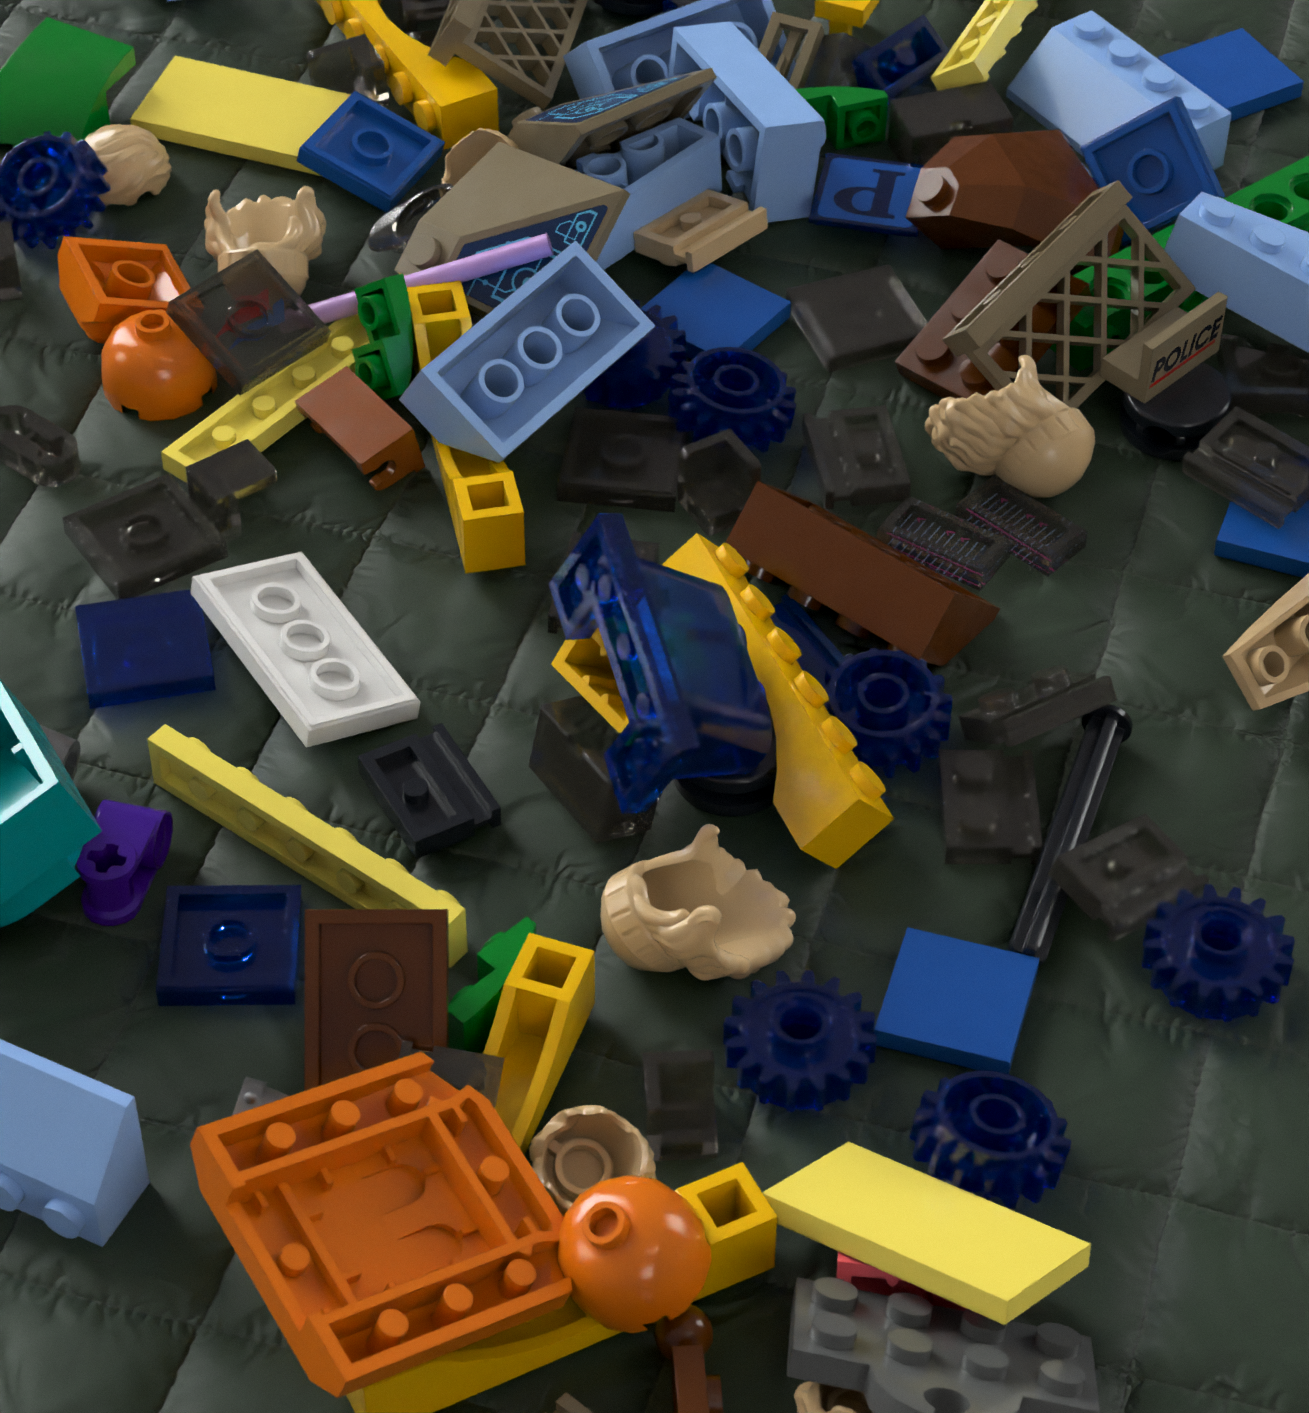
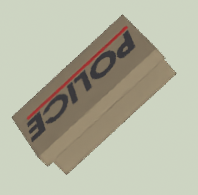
[1100,291,1228,404]

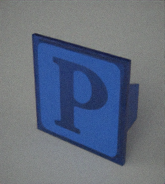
[808,153,924,237]

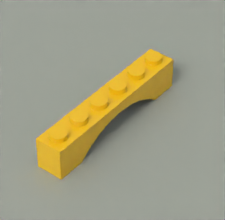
[315,0,499,150]
[407,281,526,574]
[643,533,894,869]
[471,933,595,1155]
[346,1162,777,1413]

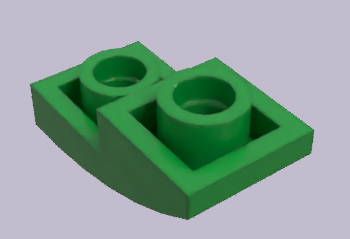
[795,87,888,150]
[352,273,413,401]
[449,916,537,1066]

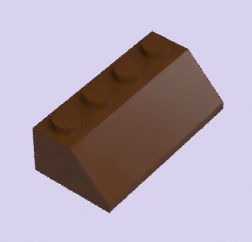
[725,481,1001,669]

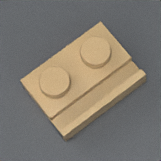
[633,189,768,273]

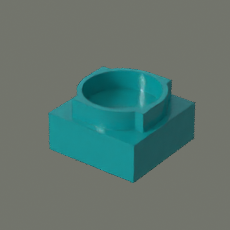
[0,679,102,928]

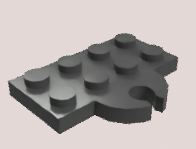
[787,1277,1100,1413]

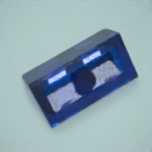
[852,14,950,104]

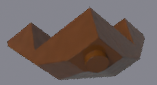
[905,130,1124,275]

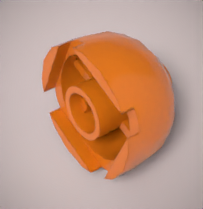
[101,310,217,421]
[557,1175,712,1334]

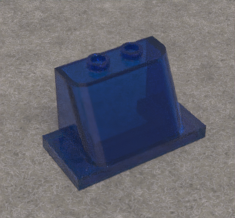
[549,513,772,814]

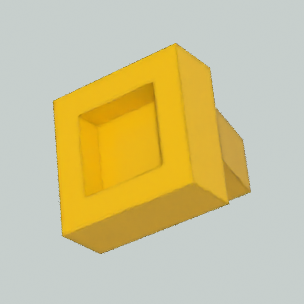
[814,0,880,43]

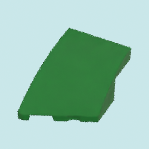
[0,17,136,154]

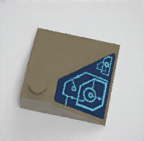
[507,68,717,170]
[394,142,630,317]

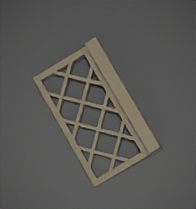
[428,0,588,110]
[942,180,1196,408]

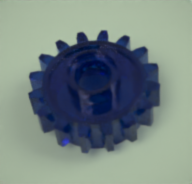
[0,131,111,249]
[583,299,687,408]
[668,347,797,456]
[821,648,953,778]
[1141,884,1295,1022]
[723,970,877,1112]
[909,1071,1071,1209]

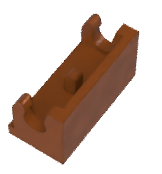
[295,366,426,490]

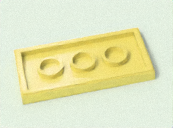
[130,56,351,176]
[762,1142,1091,1325]

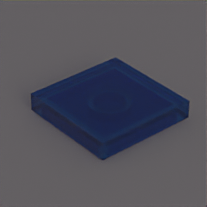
[75,589,216,709]
[156,885,303,1006]

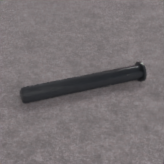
[1008,703,1133,967]

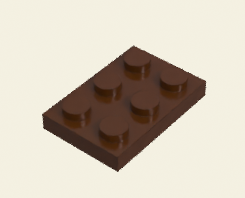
[895,239,1092,399]
[304,909,449,1091]

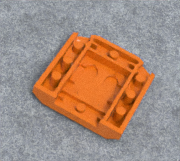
[190,1052,572,1398]

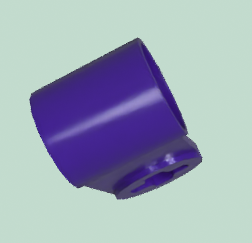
[76,799,173,926]

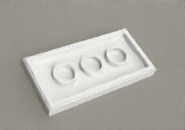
[190,552,421,748]

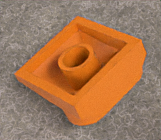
[58,236,204,344]

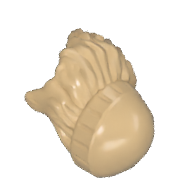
[204,186,326,315]
[925,355,1095,498]
[600,824,796,981]

